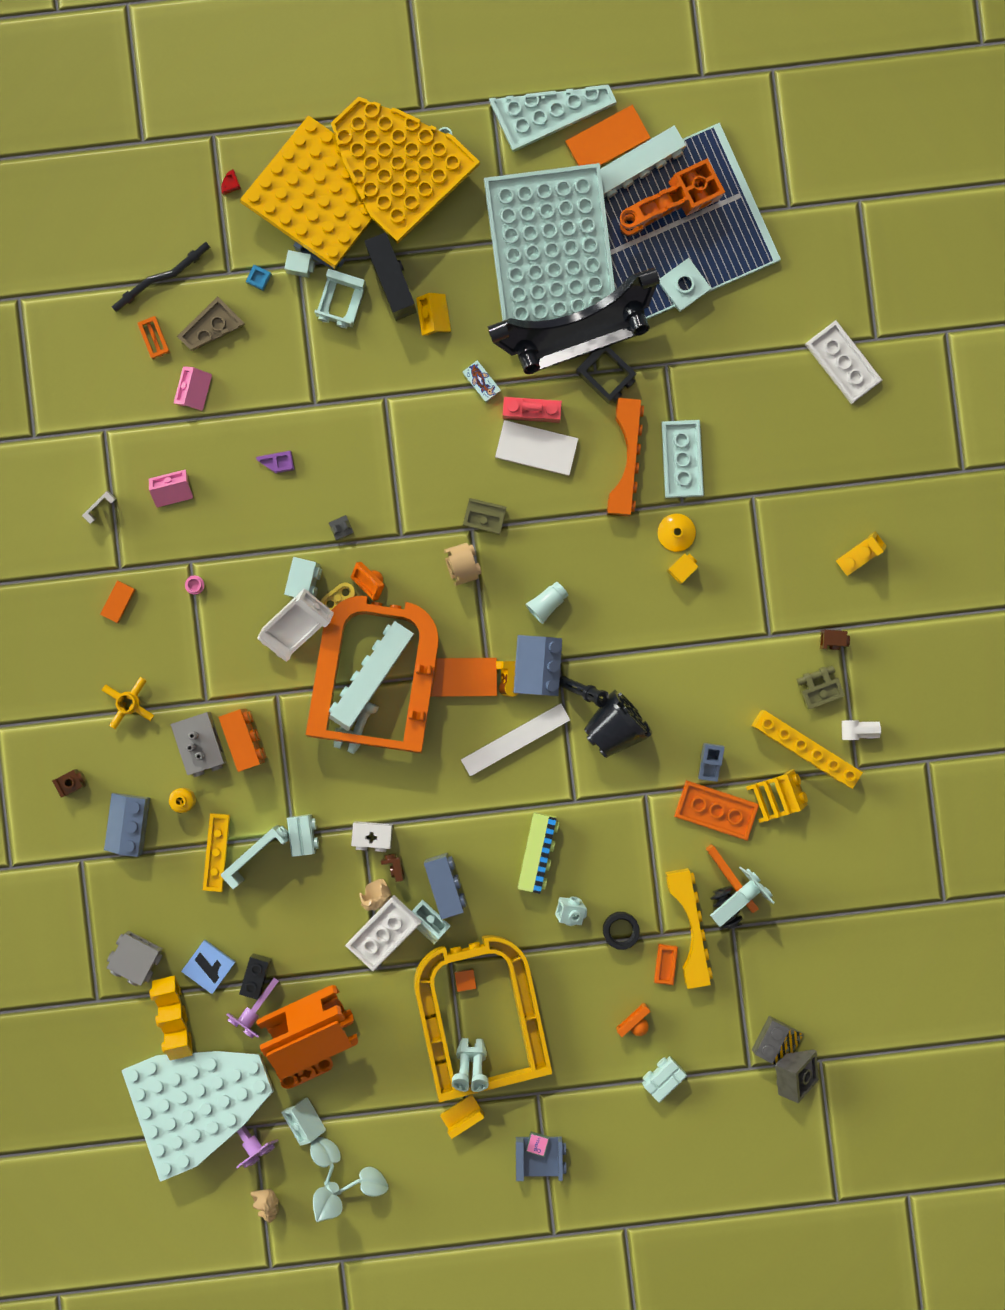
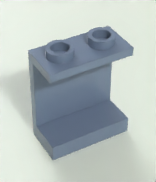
[516,1137,566,1181]

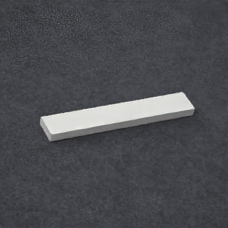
[461,704,570,776]

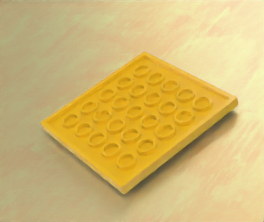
[240,115,373,269]

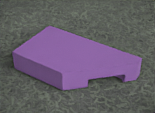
[256,451,295,473]

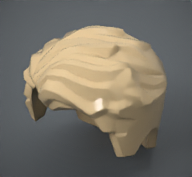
[359,879,392,911]
[250,1189,279,1223]

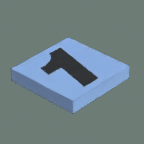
[181,940,235,994]

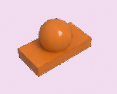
[350,562,384,601]
[616,1003,651,1037]

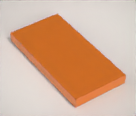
[565,104,651,167]
[431,658,497,697]
[674,780,759,841]

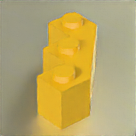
[149,975,193,1061]

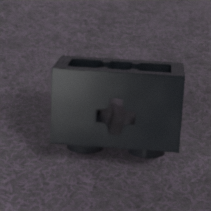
[239,953,271,1000]

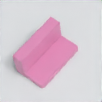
[174,367,212,411]
[149,469,193,507]

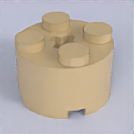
[444,543,482,586]

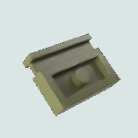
[463,498,507,534]

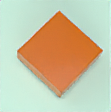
[454,969,477,992]

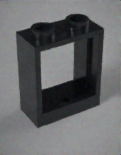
[576,346,637,404]

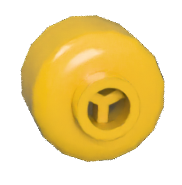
[169,787,196,813]

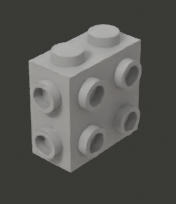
[107,931,163,986]

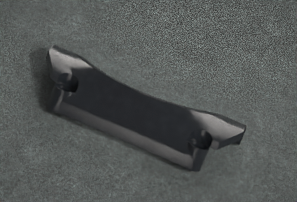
[487,267,660,374]

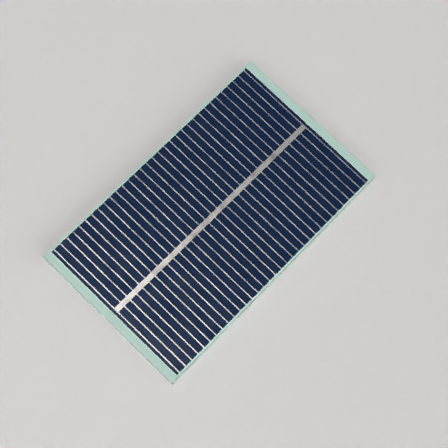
[604,123,781,320]

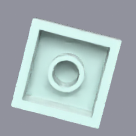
[284,557,322,598]

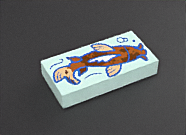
[462,360,501,402]

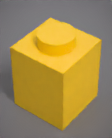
[667,553,698,584]

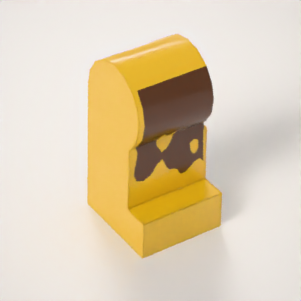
[496,661,519,697]

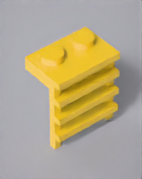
[746,769,808,823]

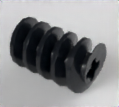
[710,886,743,929]

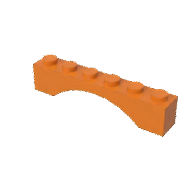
[607,398,644,517]

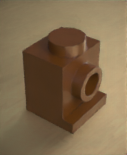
[820,629,850,650]
[52,769,86,798]

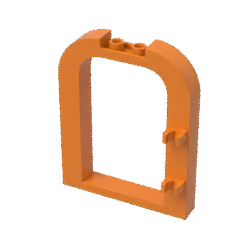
[306,596,439,754]

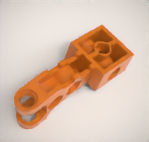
[620,158,725,236]

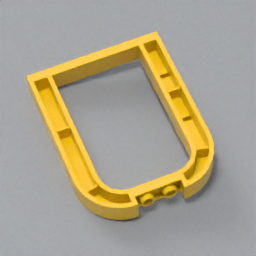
[414,935,552,1102]

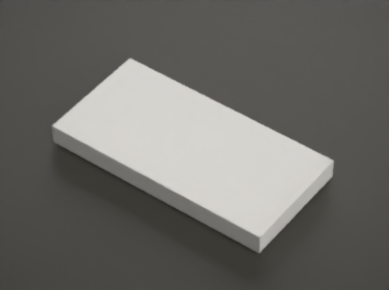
[805,320,882,404]
[495,420,578,476]
[345,895,422,971]

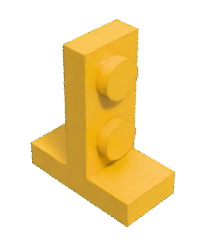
[836,531,887,576]

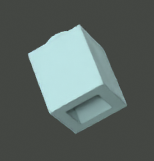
[284,250,315,278]

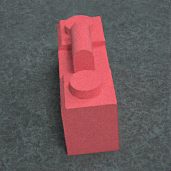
[503,397,562,423]

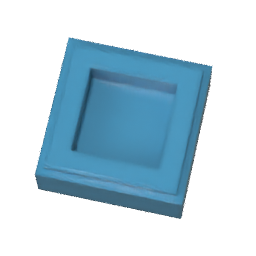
[246,265,272,291]

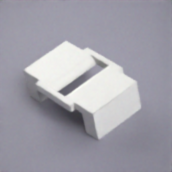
[82,491,116,524]

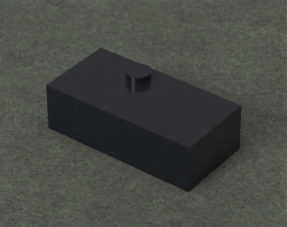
[364,232,417,321]

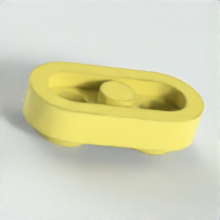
[321,583,355,610]

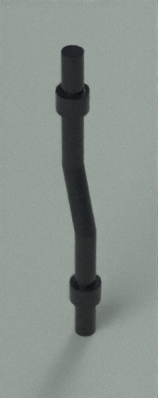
[111,242,211,313]

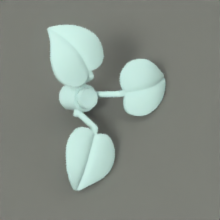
[310,1137,389,1222]

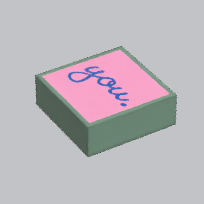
[525,1131,549,1157]

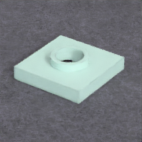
[659,258,711,312]

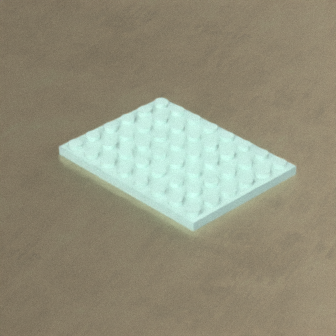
[484,163,615,321]

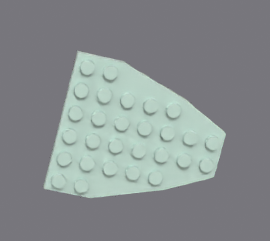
[121,1051,274,1182]

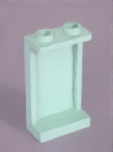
[221,825,289,889]

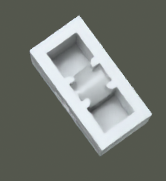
[351,821,393,852]

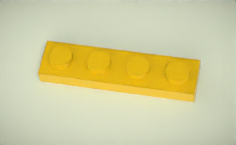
[203,813,230,892]

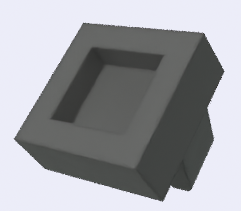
[329,515,354,541]

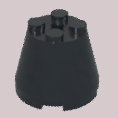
[584,690,652,758]

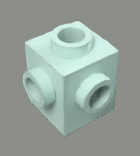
[555,897,587,926]

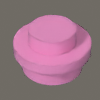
[185,575,205,595]

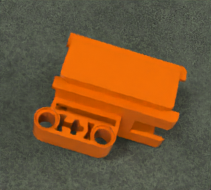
[256,985,358,1089]

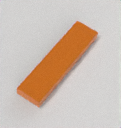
[706,844,758,913]

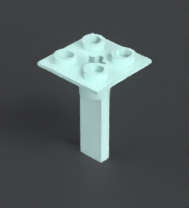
[710,867,775,927]

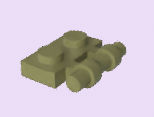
[796,666,845,709]

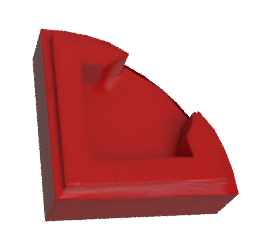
[221,169,241,195]

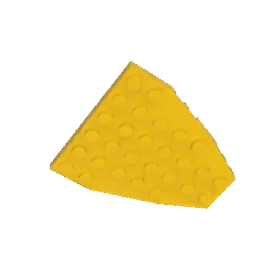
[331,97,480,244]

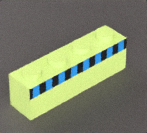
[518,812,559,894]

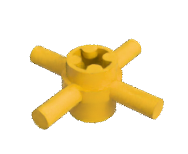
[102,677,155,729]

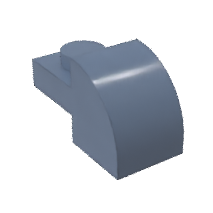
[698,743,725,782]

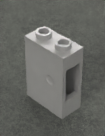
[171,712,227,777]

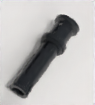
[559,676,609,707]

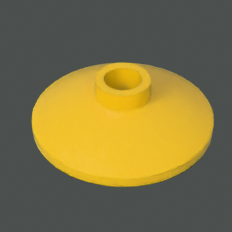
[657,514,696,552]

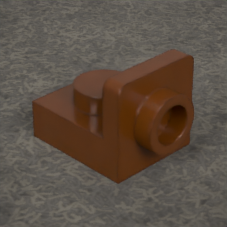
[381,853,405,882]

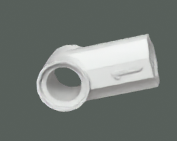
[842,720,881,740]

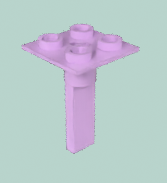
[226,978,279,1039]
[236,1125,278,1168]

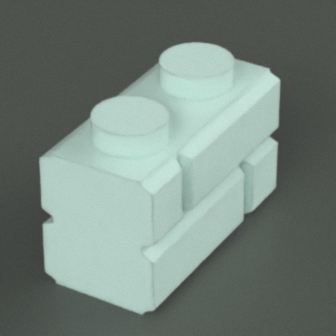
[287,814,319,857]
[412,899,451,944]
[642,1056,687,1103]

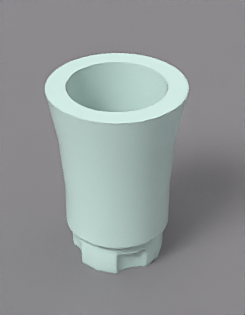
[525,582,568,624]

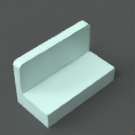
[281,1098,326,1146]

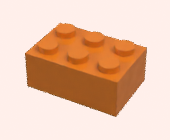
[218,709,267,772]

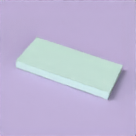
[661,420,704,499]

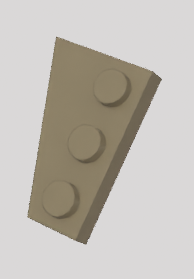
[177,296,245,351]

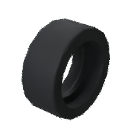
[603,912,640,950]

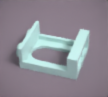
[314,269,366,329]

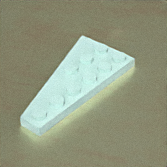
[489,85,617,152]

